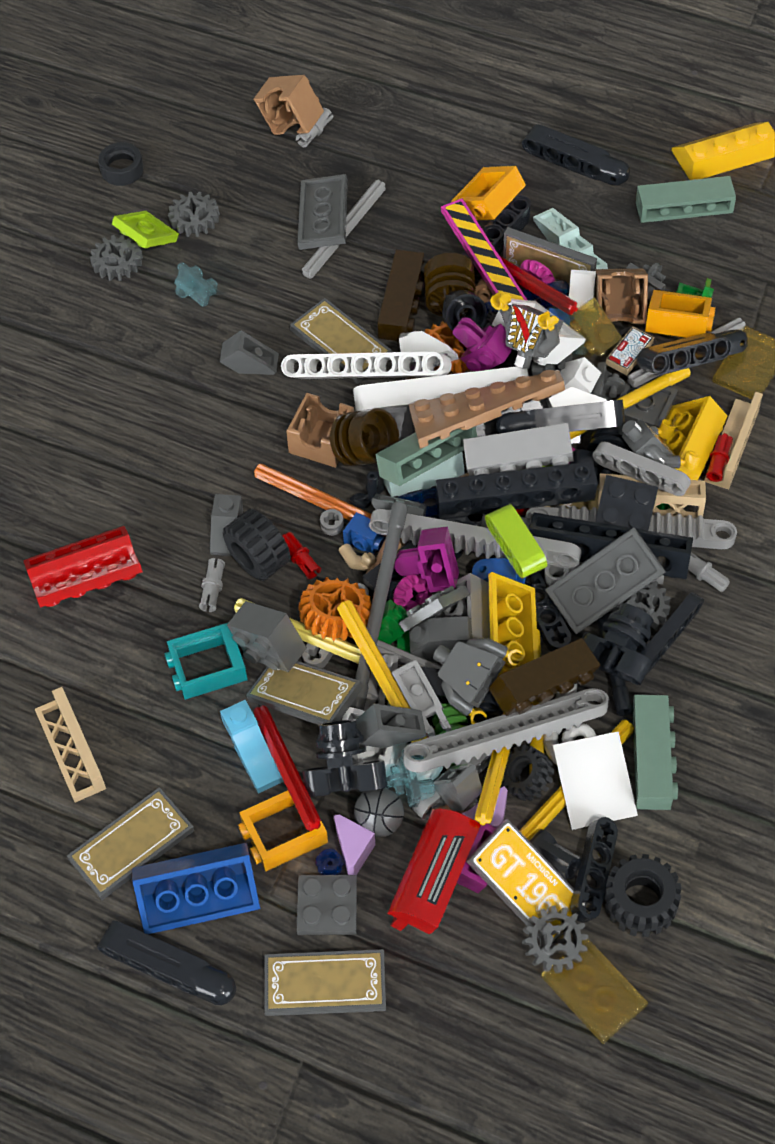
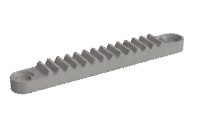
[525,505,737,549]
[369,509,581,568]
[403,688,609,773]

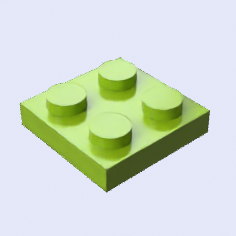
[112,211,179,248]

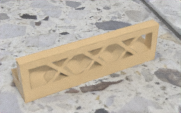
[704,392,763,489]
[597,474,706,518]
[35,687,106,802]

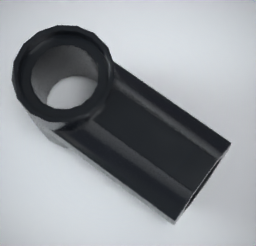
[528,829,581,880]

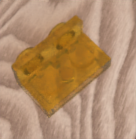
[568,298,622,356]

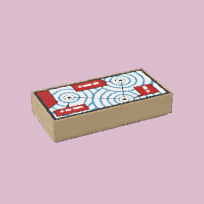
[606,327,654,375]

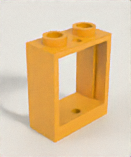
[451,166,526,220]
[645,290,716,338]
[238,790,328,872]

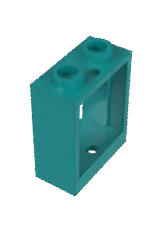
[164,622,248,700]

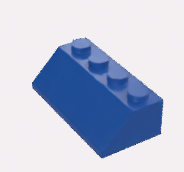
[132,843,260,934]

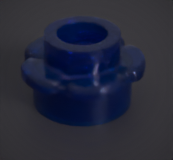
[315,849,344,875]

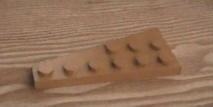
[409,370,565,449]

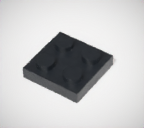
[595,475,658,530]

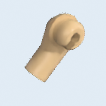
[339,544,376,571]

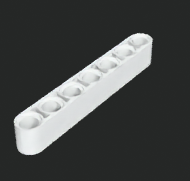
[281,352,452,379]
[353,367,528,411]

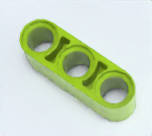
[485,504,547,578]

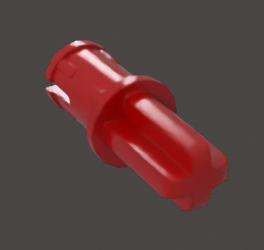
[706,433,733,482]
[282,532,321,579]

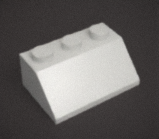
[492,299,586,366]

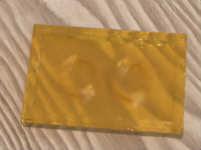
[712,326,775,400]
[541,939,648,1044]

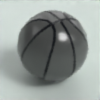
[354,788,405,837]

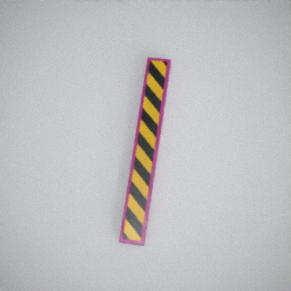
[441,199,527,300]

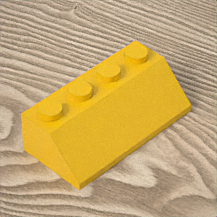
[671,122,775,180]
[659,396,728,480]
[488,572,538,677]

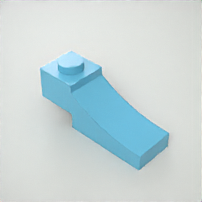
[220,700,284,794]

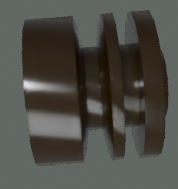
[424,253,476,317]
[330,408,399,466]

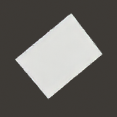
[553,732,638,830]

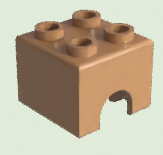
[254,75,324,135]
[594,269,648,324]
[286,393,354,468]

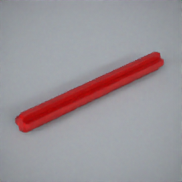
[499,255,578,315]
[253,705,321,831]

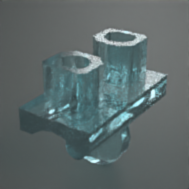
[174,262,218,307]
[387,749,435,808]

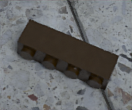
[378,249,426,341]
[488,638,600,716]

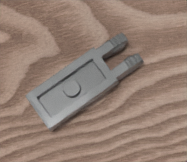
[392,659,452,737]

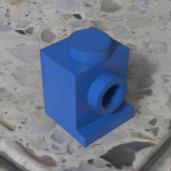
[343,512,386,554]

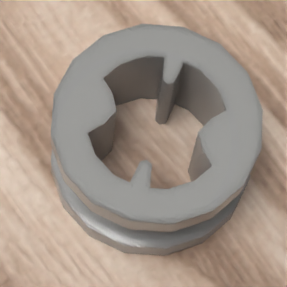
[320,509,344,536]

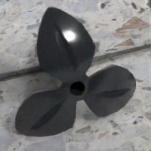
[349,471,384,509]

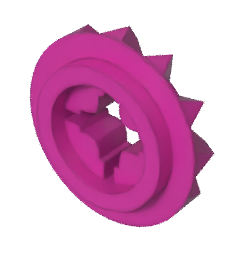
[520,260,556,287]
[393,574,432,611]

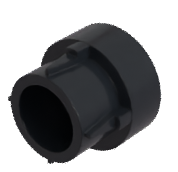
[442,290,487,331]

